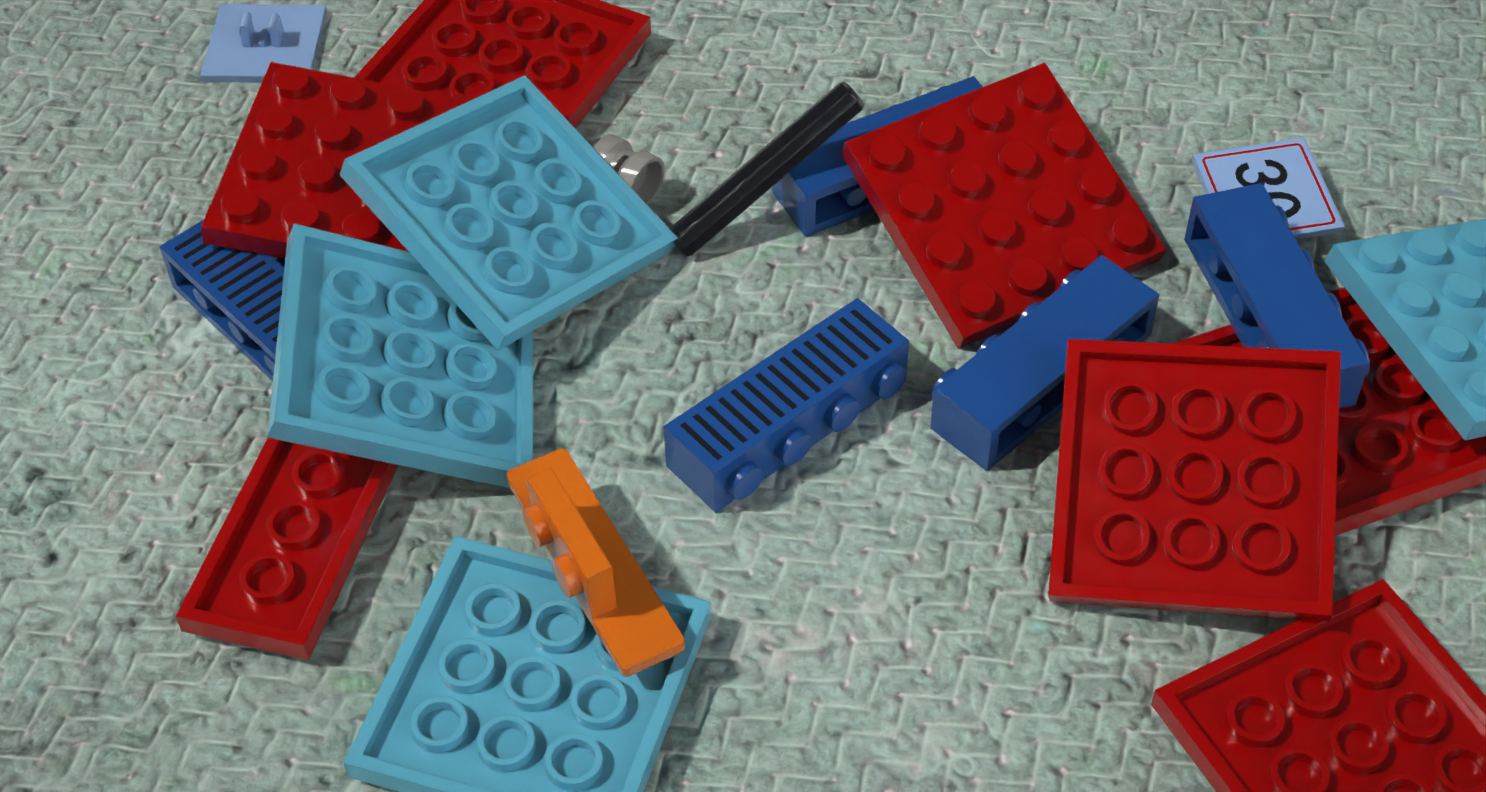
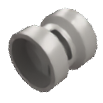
[593,134,665,205]

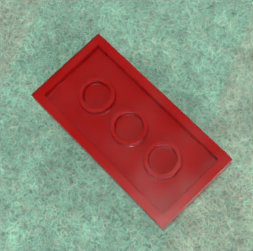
[175,438,399,660]

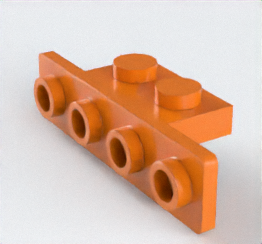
[506,448,685,677]

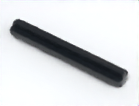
[669,82,864,256]

